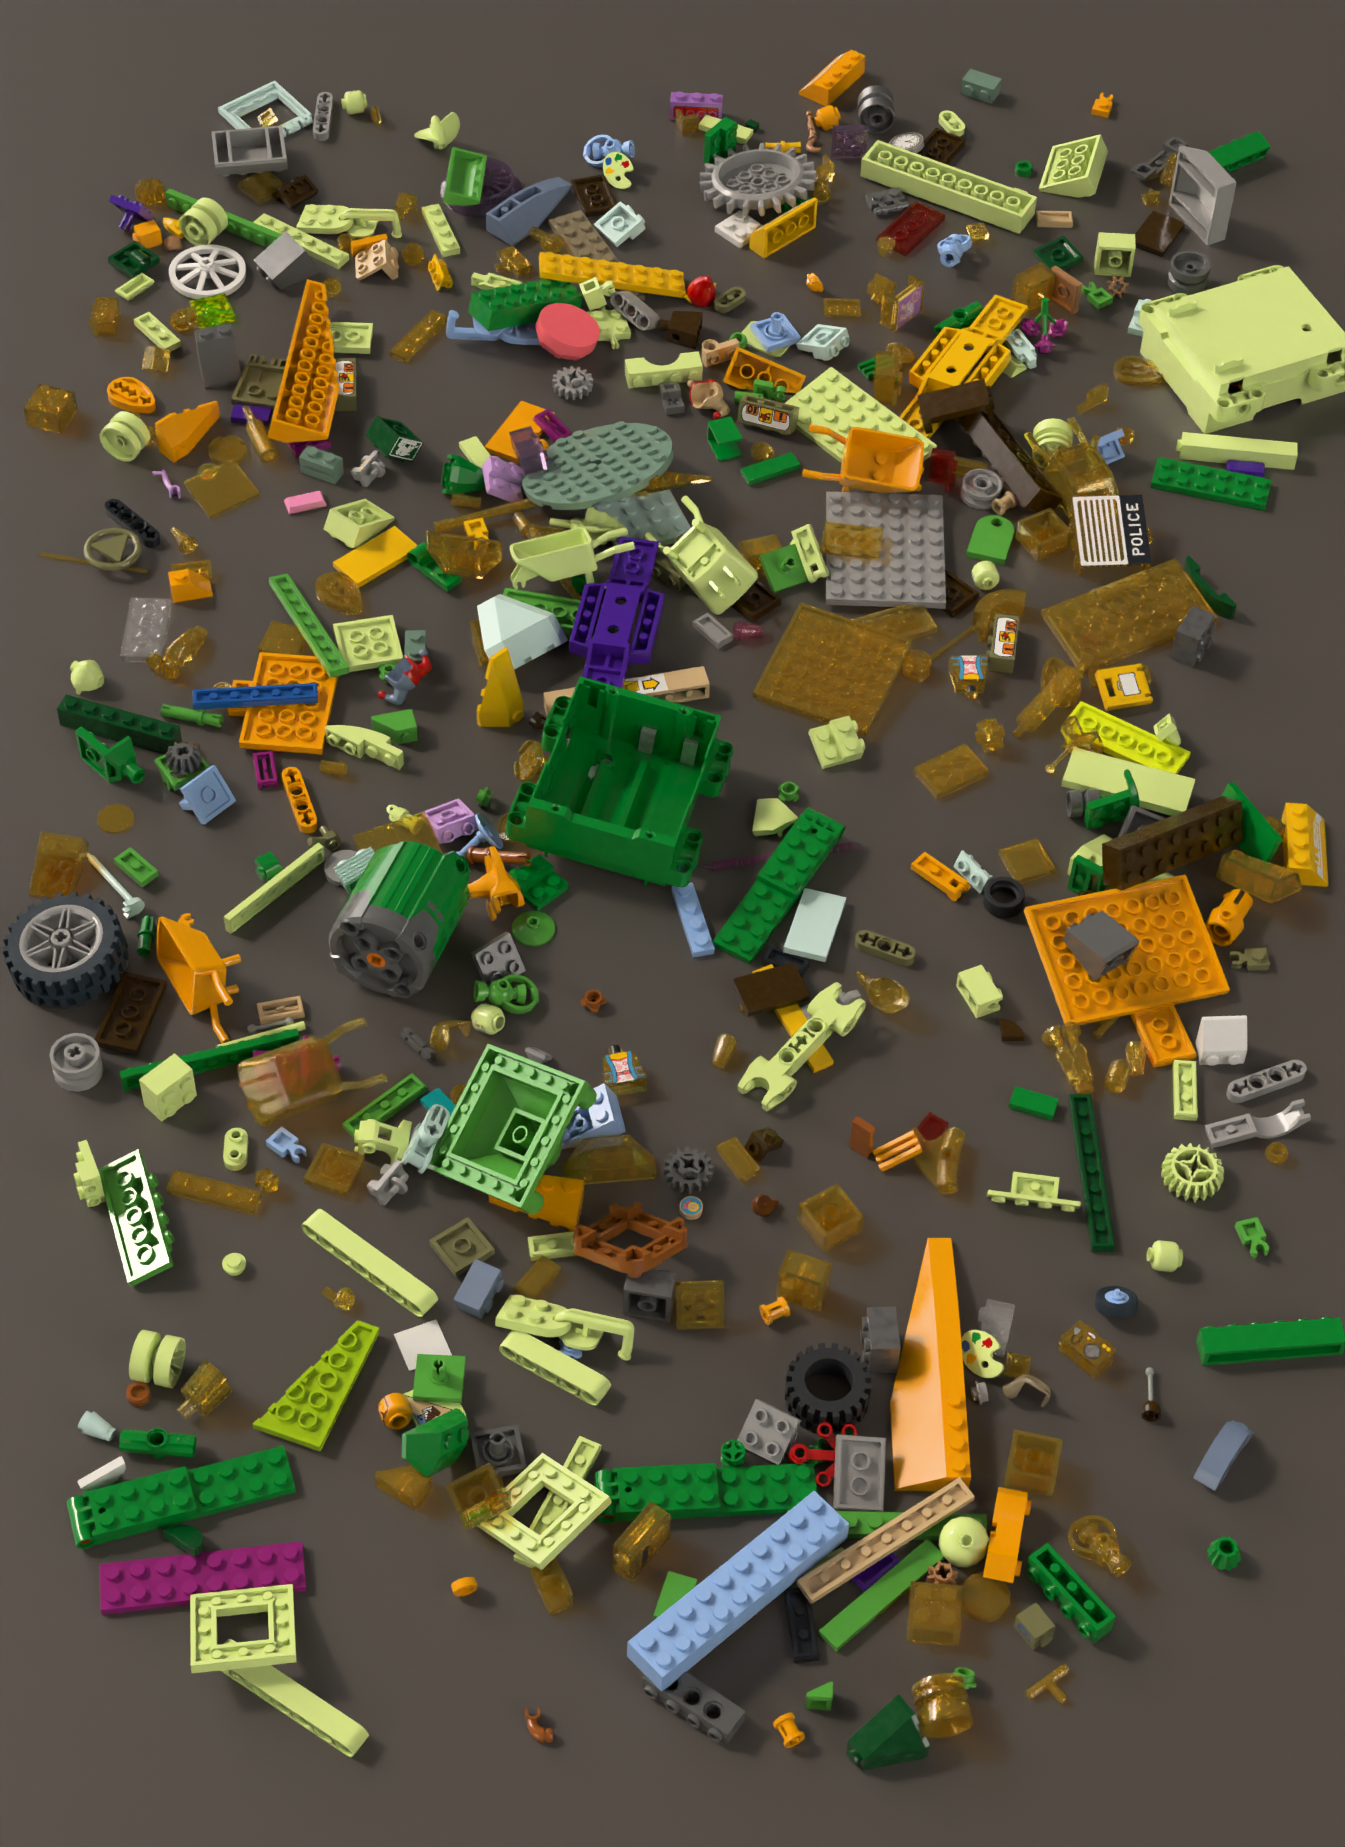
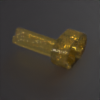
[529,227,564,253]

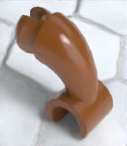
[525,1707,553,1743]

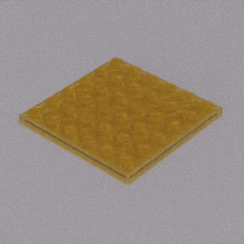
[753,602,913,736]

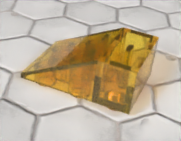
[29,832,89,898]

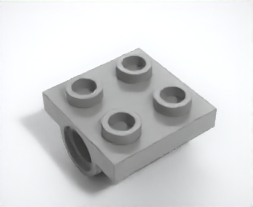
[737,1399,801,1465]

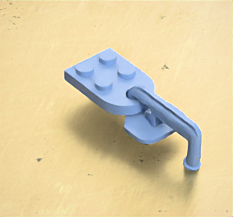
[446,310,540,345]

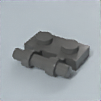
[865,187,909,216]

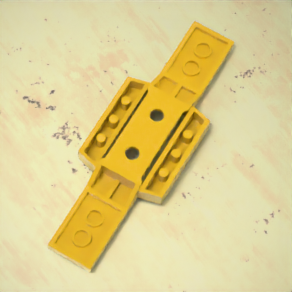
[900,295,1028,439]

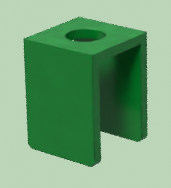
[707,416,742,462]

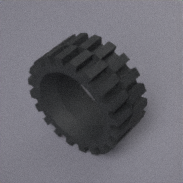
[785,1343,872,1435]

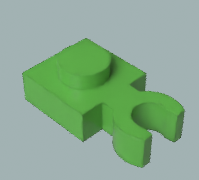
[1081,282,1113,310]
[753,379,786,402]
[1235,1217,1269,1258]

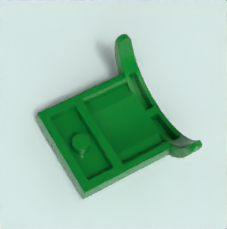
[1084,769,1140,829]

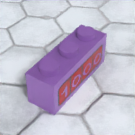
[670,91,723,121]

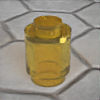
[1104,1059,1132,1093]

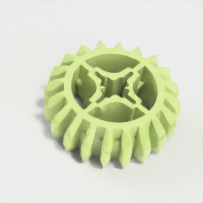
[1161,1143,1224,1202]

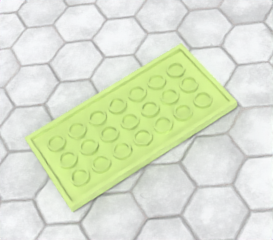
[785,367,937,463]

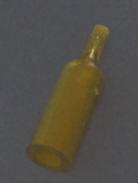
[242,405,278,463]

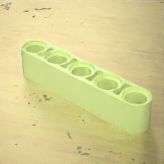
[499,1330,611,1406]

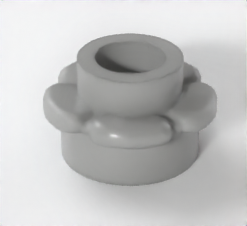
[971,1381,989,1405]

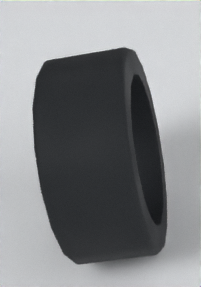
[983,876,1025,918]

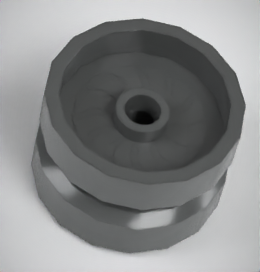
[1167,251,1211,296]

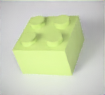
[1094,232,1136,277]
[139,1053,197,1122]

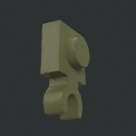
[1229,947,1270,971]

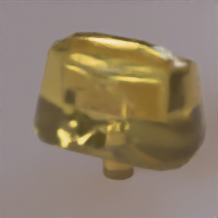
[1141,188,1160,206]

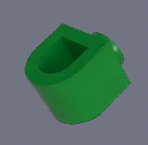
[254,851,283,882]

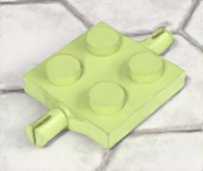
[587,305,631,349]

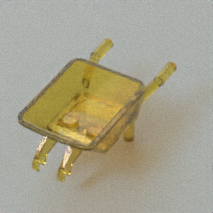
[1024,417,1120,529]
[237,1017,387,1126]

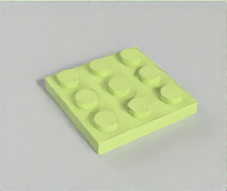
[333,615,403,672]

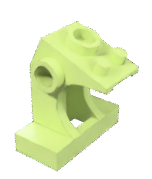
[354,1119,412,1165]

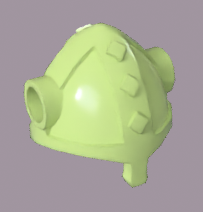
[70,660,104,695]

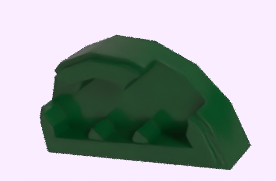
[162,1525,203,1558]

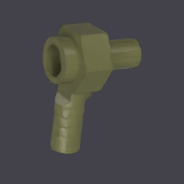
[307,825,341,850]

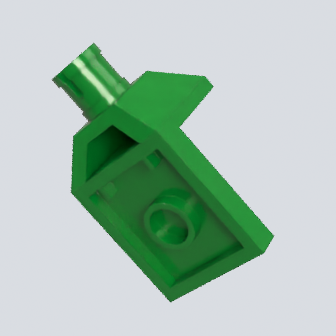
[75,726,146,784]

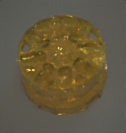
[902,650,931,682]

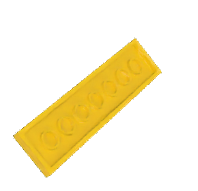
[539,252,686,298]

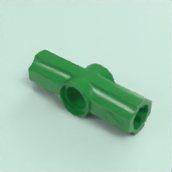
[934,301,983,336]
[119,1428,197,1459]

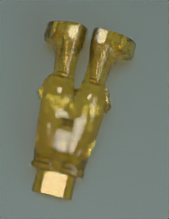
[146,626,209,681]
[1041,1022,1094,1094]

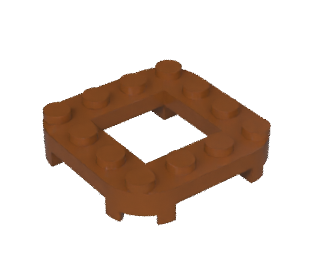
[573,1201,688,1278]

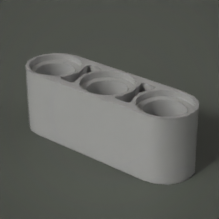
[610,291,660,331]

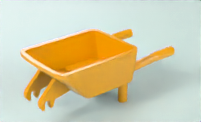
[802,424,924,493]
[157,913,241,1043]

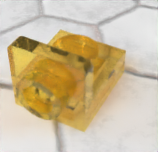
[395,192,417,221]

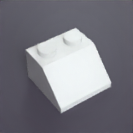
[1195,1015,1247,1066]

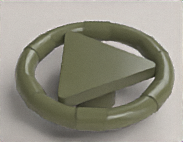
[84,527,142,571]

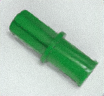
[136,915,155,957]

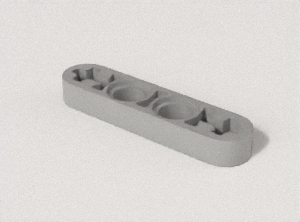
[313,92,333,141]
[1226,1059,1307,1103]

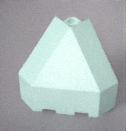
[477,594,568,669]

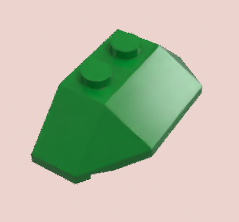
[402,1408,469,1478]

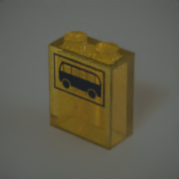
[613,1501,671,1581]

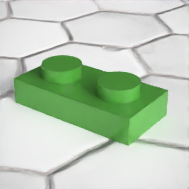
[114,847,159,888]

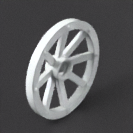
[169,245,246,300]

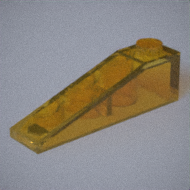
[636,471,713,497]

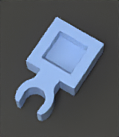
[266,1126,307,1163]

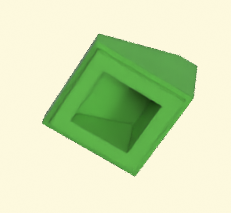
[805,1682,833,1711]

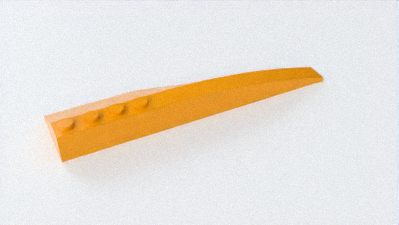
[267,279,340,443]
[890,1238,971,1491]

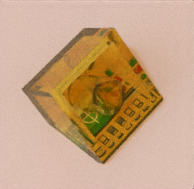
[445,1462,511,1531]

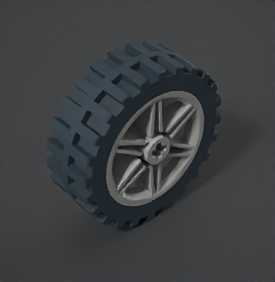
[2,892,129,1009]

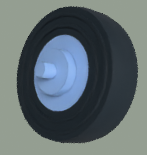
[1095,1286,1138,1319]

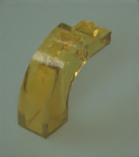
[972,589,1027,642]

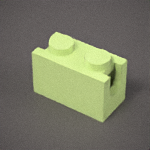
[956,965,1003,1018]

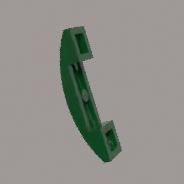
[1183,556,1237,620]

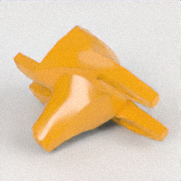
[468,846,525,921]

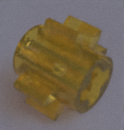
[401,242,424,266]

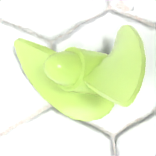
[414,112,460,150]

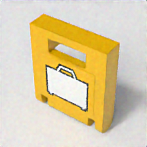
[1095,664,1153,711]

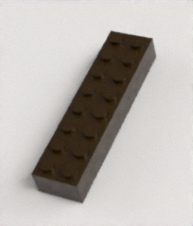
[954,410,1063,516]
[1102,796,1243,890]

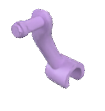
[152,469,181,498]

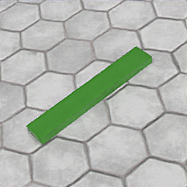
[819,1538,945,1652]

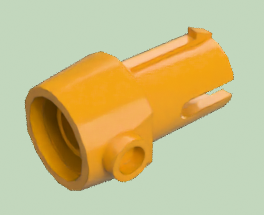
[1205,889,1253,947]

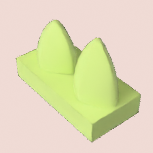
[1153,714,1181,746]

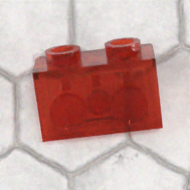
[928,448,958,492]

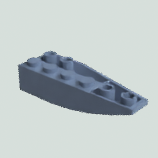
[486,177,572,246]

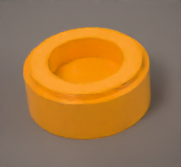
[451,1577,478,1596]

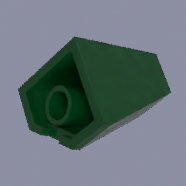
[846,1694,930,1771]

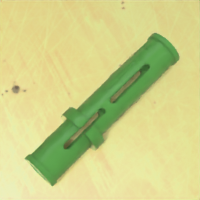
[160,704,224,728]

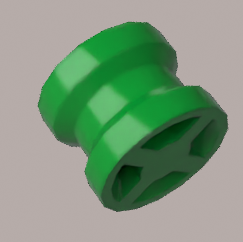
[720,1440,745,1467]

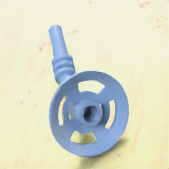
[456,813,503,858]

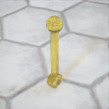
[1045,739,1079,773]

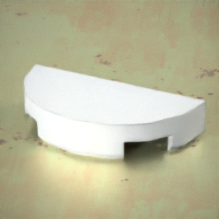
[77,1456,126,1491]

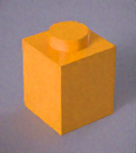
[132,220,162,249]

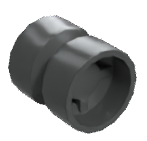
[1066,789,1100,818]

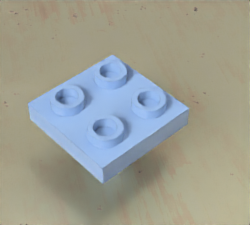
[750,312,801,353]

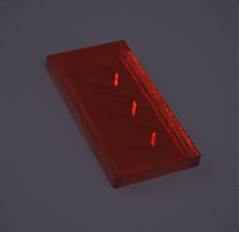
[876,201,945,257]

